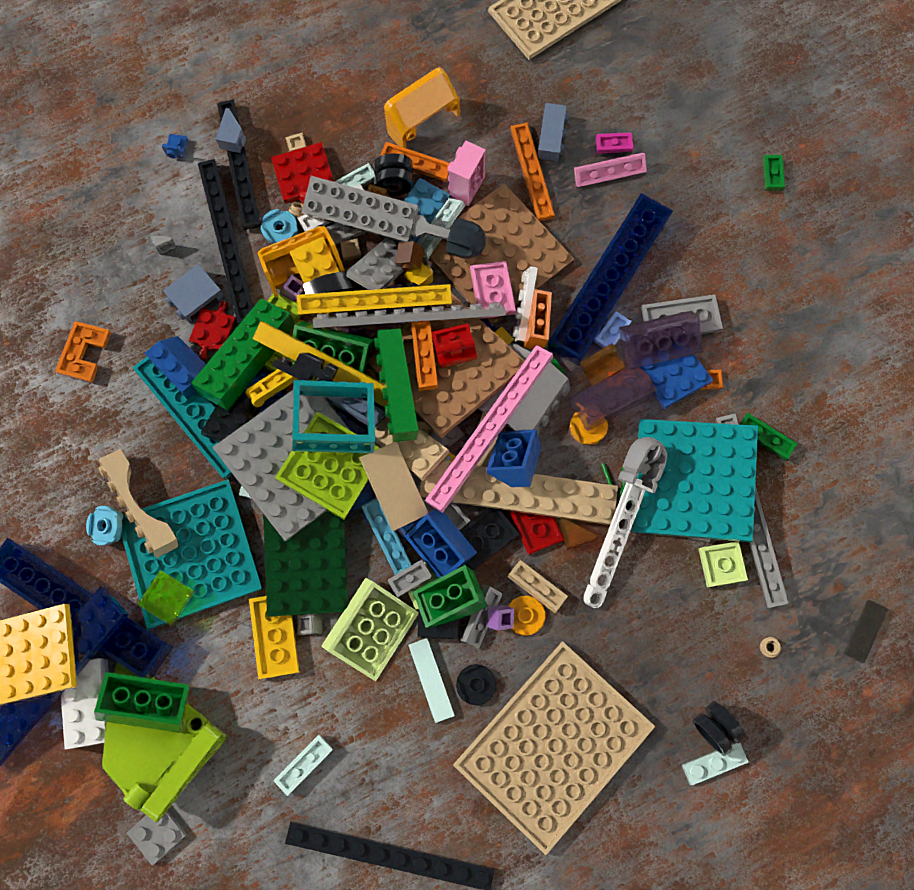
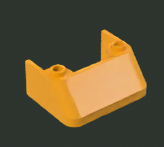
[384,67,460,149]
[257,226,345,298]

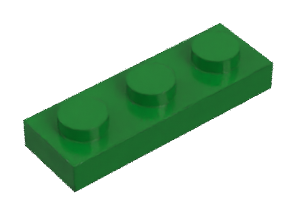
[739,412,798,461]

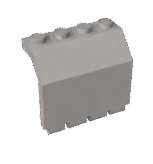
[478,344,570,436]

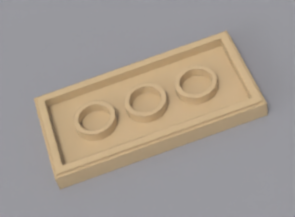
[359,442,428,531]

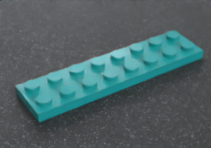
[132,357,232,480]

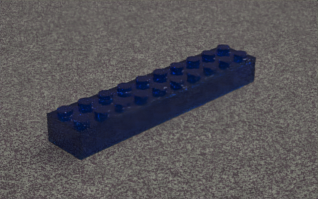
[547,193,673,366]
[0,537,174,679]

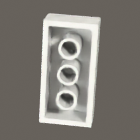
[61,659,109,749]

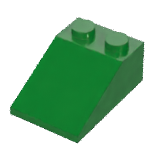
[413,565,487,629]

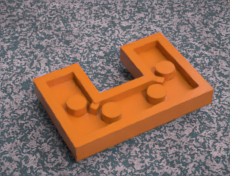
[55,321,112,383]

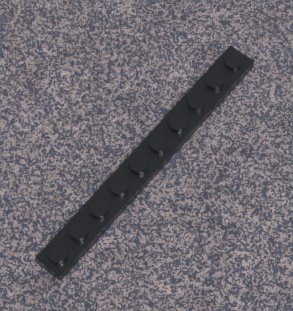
[198,159,253,325]
[285,821,495,890]

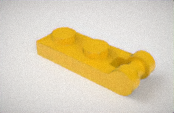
[246,369,298,407]

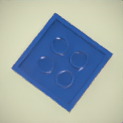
[633,336,713,410]

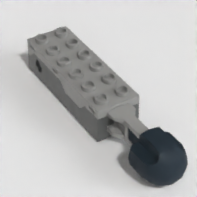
[299,176,486,259]

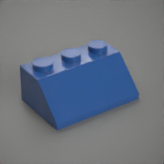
[145,336,206,399]
[486,430,541,487]
[404,509,477,578]

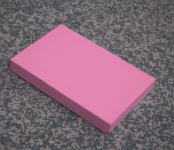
[470,261,516,319]

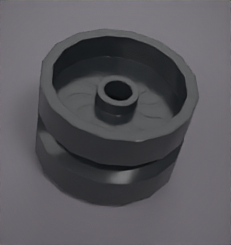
[373,153,414,196]
[692,701,746,756]

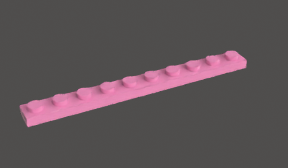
[425,345,553,513]

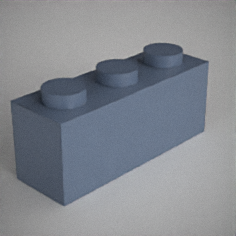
[538,103,569,162]

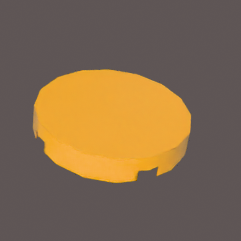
[570,407,608,446]
[508,596,545,636]

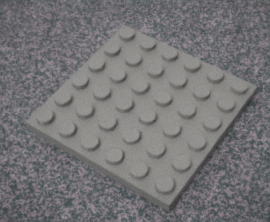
[213,390,350,542]

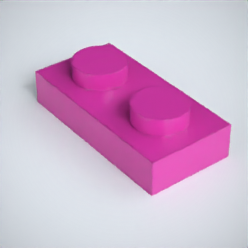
[595,132,633,154]

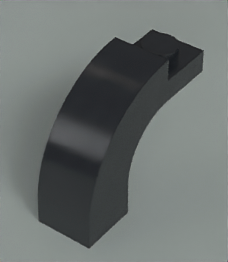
[303,272,365,294]

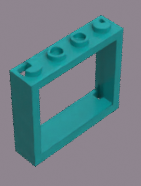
[292,380,375,453]

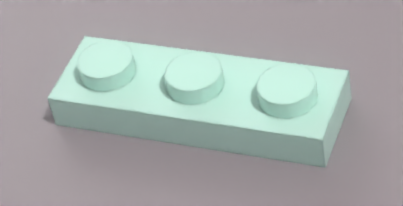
[273,735,334,796]
[682,743,748,785]

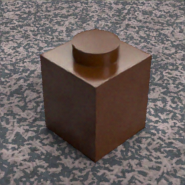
[395,241,424,272]

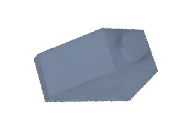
[216,108,246,153]

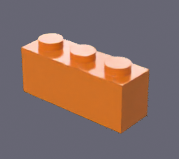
[524,289,552,349]

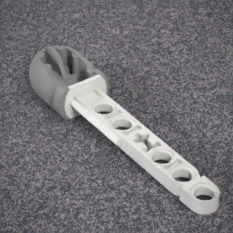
[584,437,667,608]

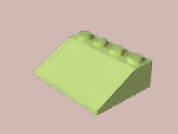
[322,578,419,681]

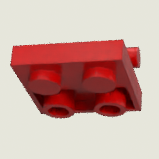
[431,323,478,368]

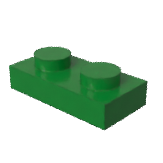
[763,155,785,191]

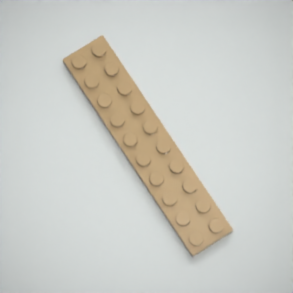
[419,460,618,525]

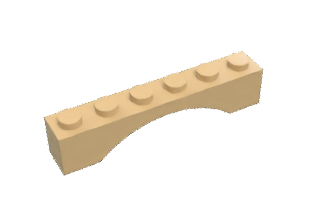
[98,449,178,558]

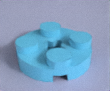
[261,209,298,244]
[86,506,123,545]

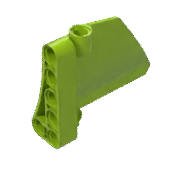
[102,658,227,823]

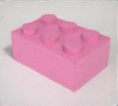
[447,141,486,206]

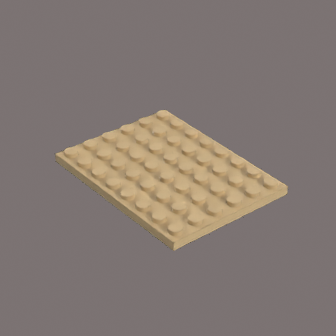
[453,641,655,855]

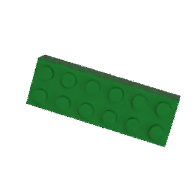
[191,298,295,411]

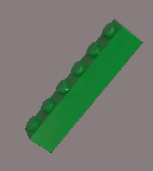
[374,329,419,442]

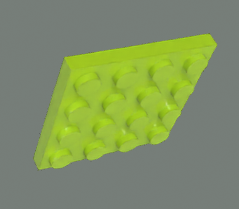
[275,411,380,520]

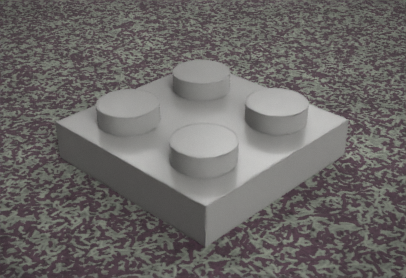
[127,811,187,866]

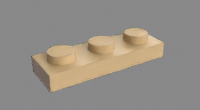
[507,560,568,613]

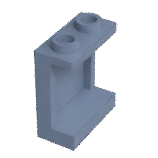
[163,264,225,323]

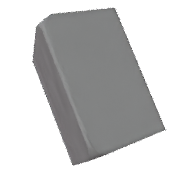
[150,236,177,255]
[297,614,323,636]

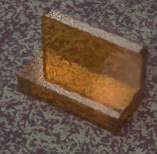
[580,343,625,387]

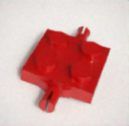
[188,301,237,361]

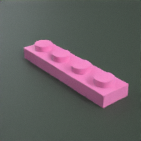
[574,153,647,187]

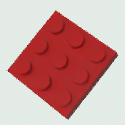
[271,142,334,204]

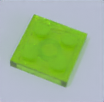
[137,570,195,626]

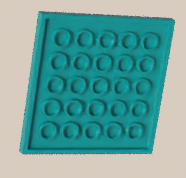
[631,419,758,542]
[121,479,263,630]

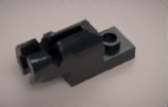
[272,352,339,382]

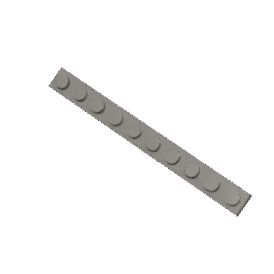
[313,302,506,328]
[716,414,789,608]

